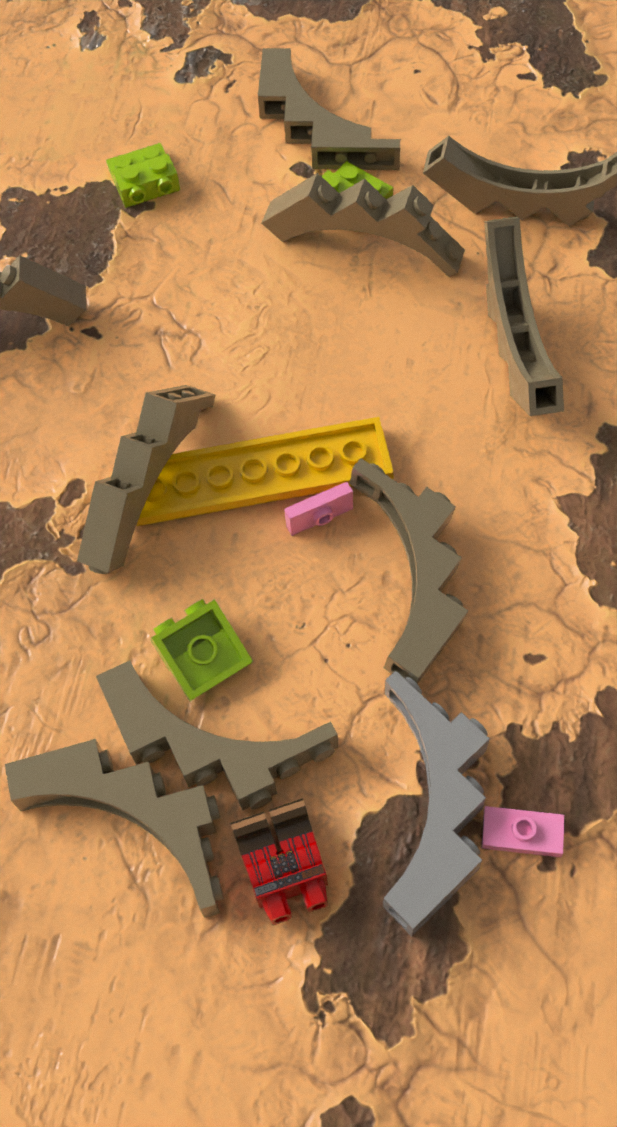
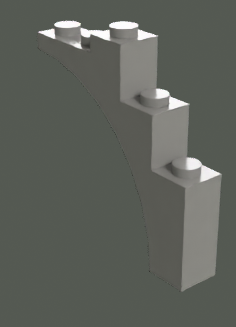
[383,671,490,937]

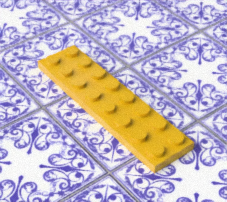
[136,417,394,526]

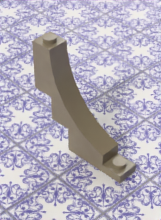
[258,48,401,170]
[77,385,216,574]

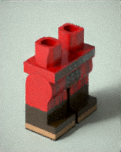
[230,798,328,925]

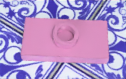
[284,482,353,536]
[481,806,564,857]

